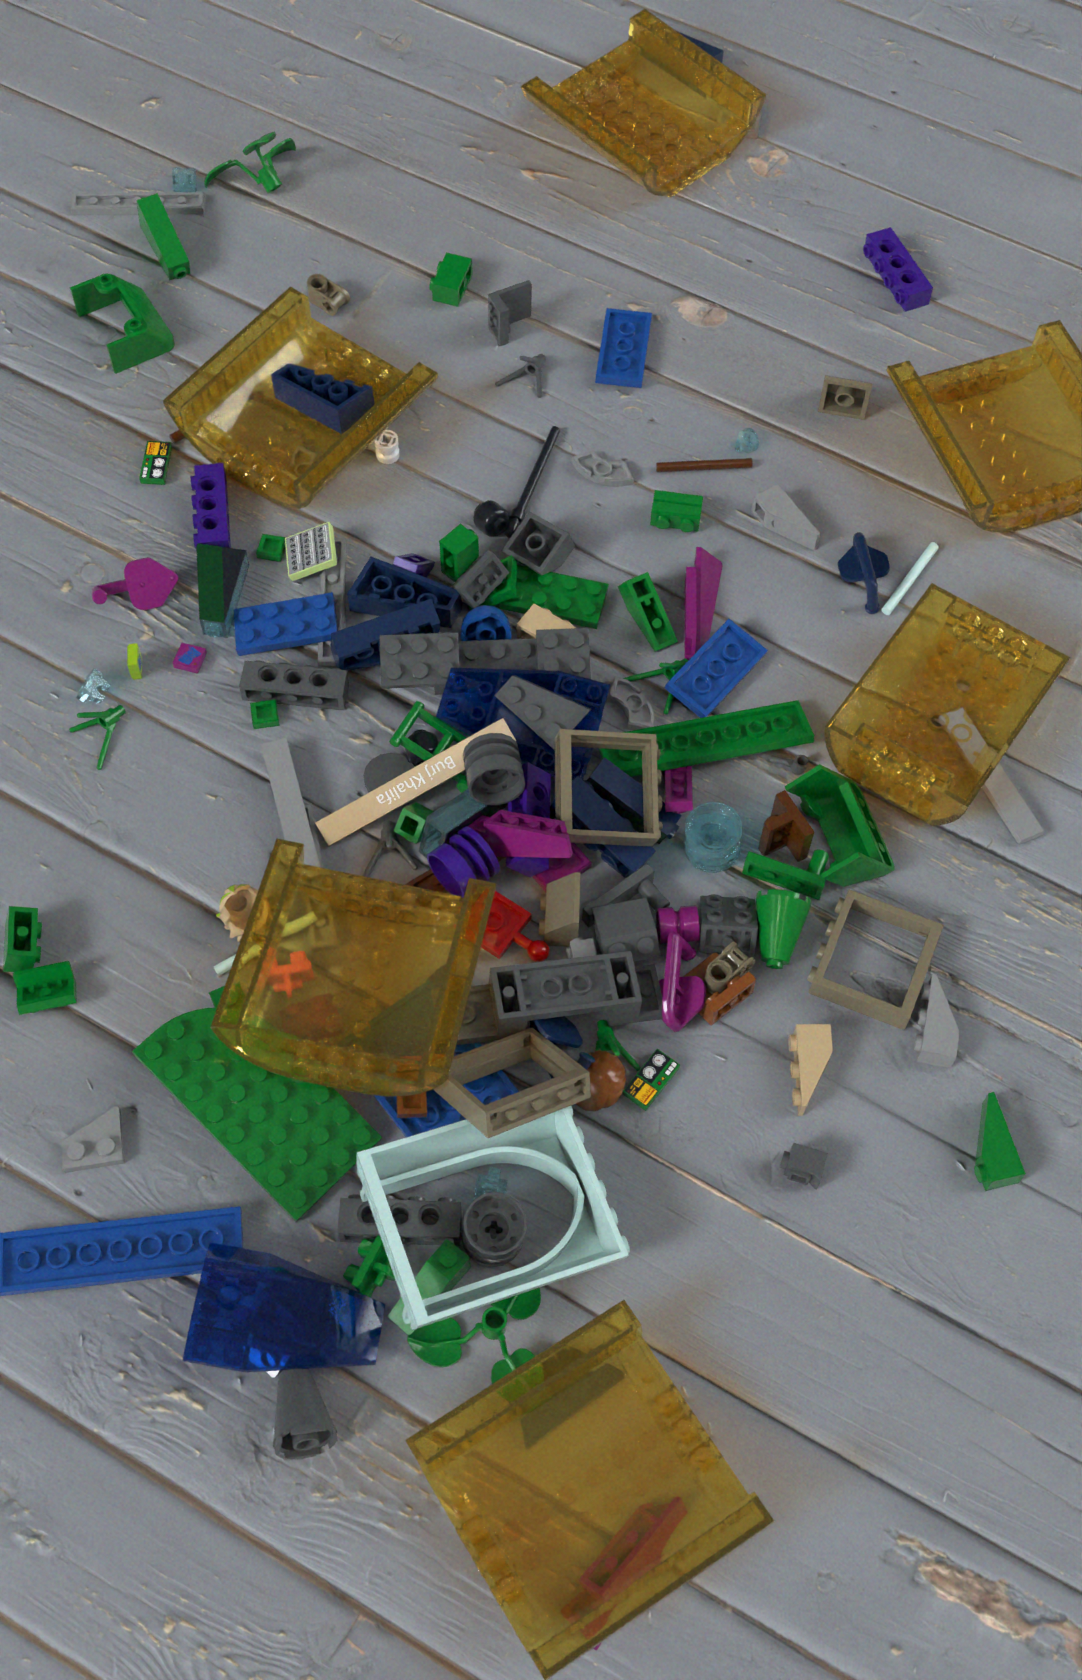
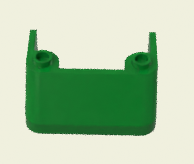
[70,274,175,374]
[785,764,895,887]

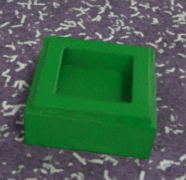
[256,534,286,562]
[250,699,280,729]

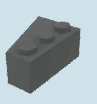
[495,675,592,750]

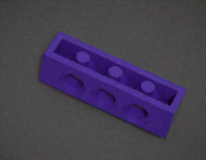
[863,227,933,312]
[190,463,231,549]
[506,762,551,878]

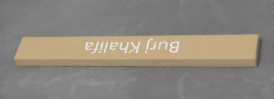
[315,718,516,846]

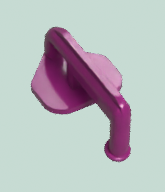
[92,557,178,610]
[659,932,706,1032]

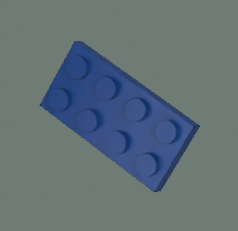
[595,308,652,388]
[234,592,338,656]
[665,619,768,718]

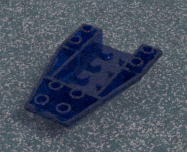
[436,668,610,781]
[182,1242,386,1373]

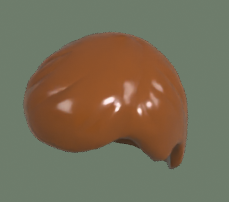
[576,1050,626,1111]

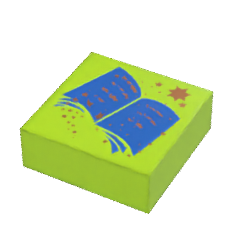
[127,643,142,680]

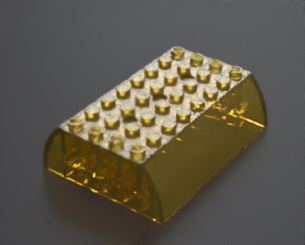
[824,583,1070,826]

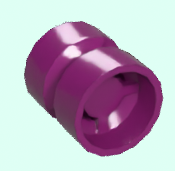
[656,905,700,944]

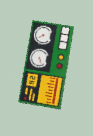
[139,441,172,485]
[623,1049,680,1111]

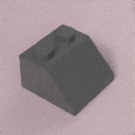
[502,511,575,575]
[591,897,661,961]

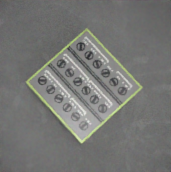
[285,522,337,581]

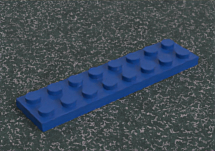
[0,1206,244,1296]

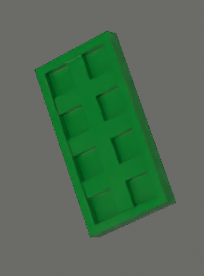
[499,565,609,629]

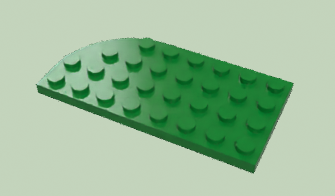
[132,1007,382,1222]

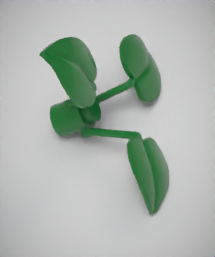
[204,132,296,193]
[407,1266,543,1403]

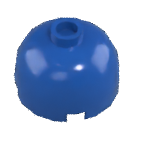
[460,605,512,641]

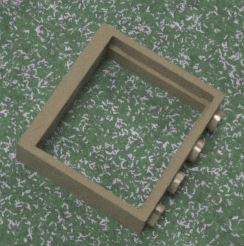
[555,729,663,847]
[807,889,944,1030]
[432,1028,591,1138]

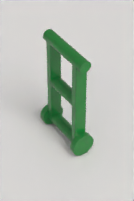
[389,701,471,797]

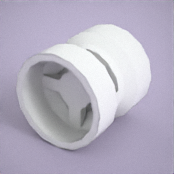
[374,430,400,464]

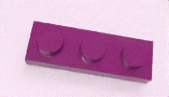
[665,765,693,814]

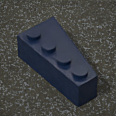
[271,363,376,434]
[347,556,462,628]
[330,599,440,671]
[550,776,656,878]

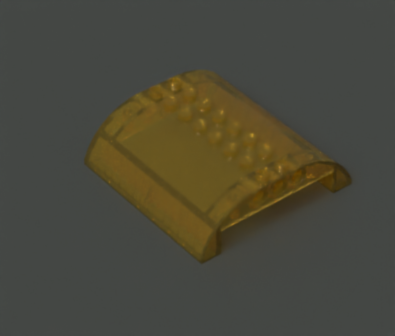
[163,286,438,509]
[886,320,1082,533]
[211,838,497,1096]
[405,1300,774,1680]

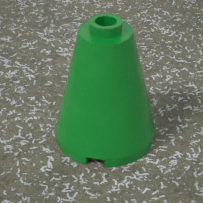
[756,889,812,969]

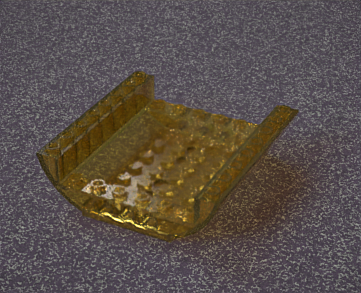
[521,9,766,197]

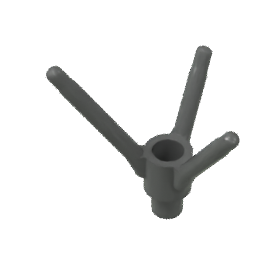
[495,354,546,398]
[361,821,418,881]

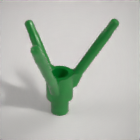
[623,658,689,715]
[69,705,126,770]
[595,1020,641,1071]

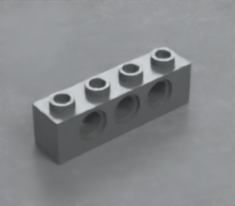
[239,660,349,710]
[337,1194,462,1246]

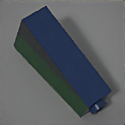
[587,757,682,844]

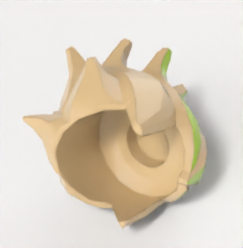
[216,884,268,942]

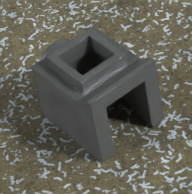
[780,1143,828,1190]

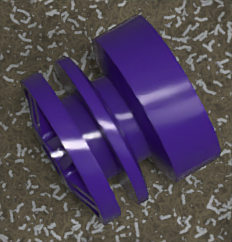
[427,826,500,901]

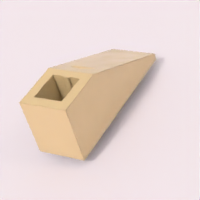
[788,1024,833,1116]

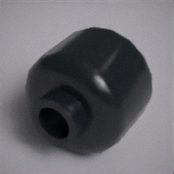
[473,500,510,537]
[405,729,439,767]

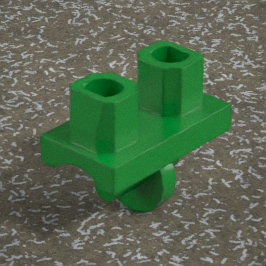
[343,1235,395,1299]

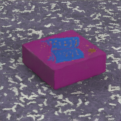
[173,643,207,674]

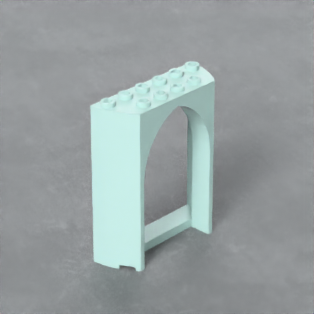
[357,1106,630,1329]

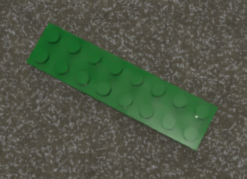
[598,700,814,777]

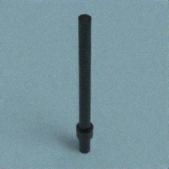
[504,426,560,538]

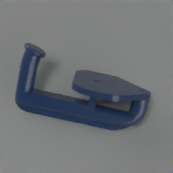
[838,532,890,614]
[529,1016,595,1079]

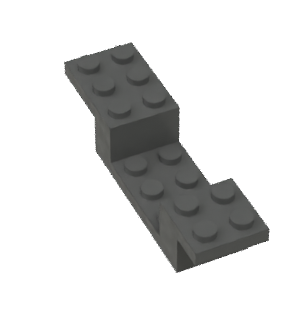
[380,628,591,695]
[432,951,663,1047]

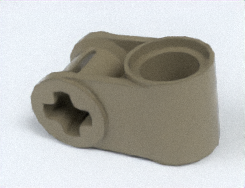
[307,274,350,316]
[704,941,756,994]

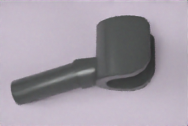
[770,755,809,775]

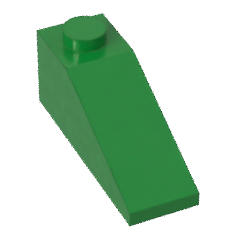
[618,572,678,652]
[974,1092,1026,1191]
[387,1239,471,1335]

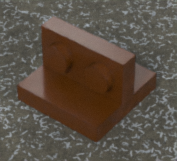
[758,790,814,862]

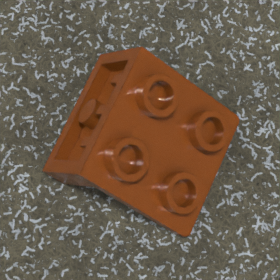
[683,952,757,1026]

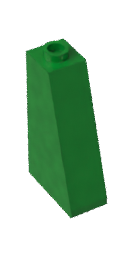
[136,193,190,280]

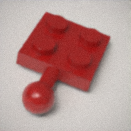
[454,886,550,962]

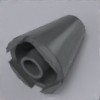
[273,1364,338,1460]

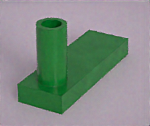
[742,849,829,900]

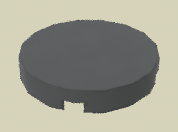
[363,753,414,793]

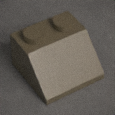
[818,375,872,420]
[539,872,581,947]

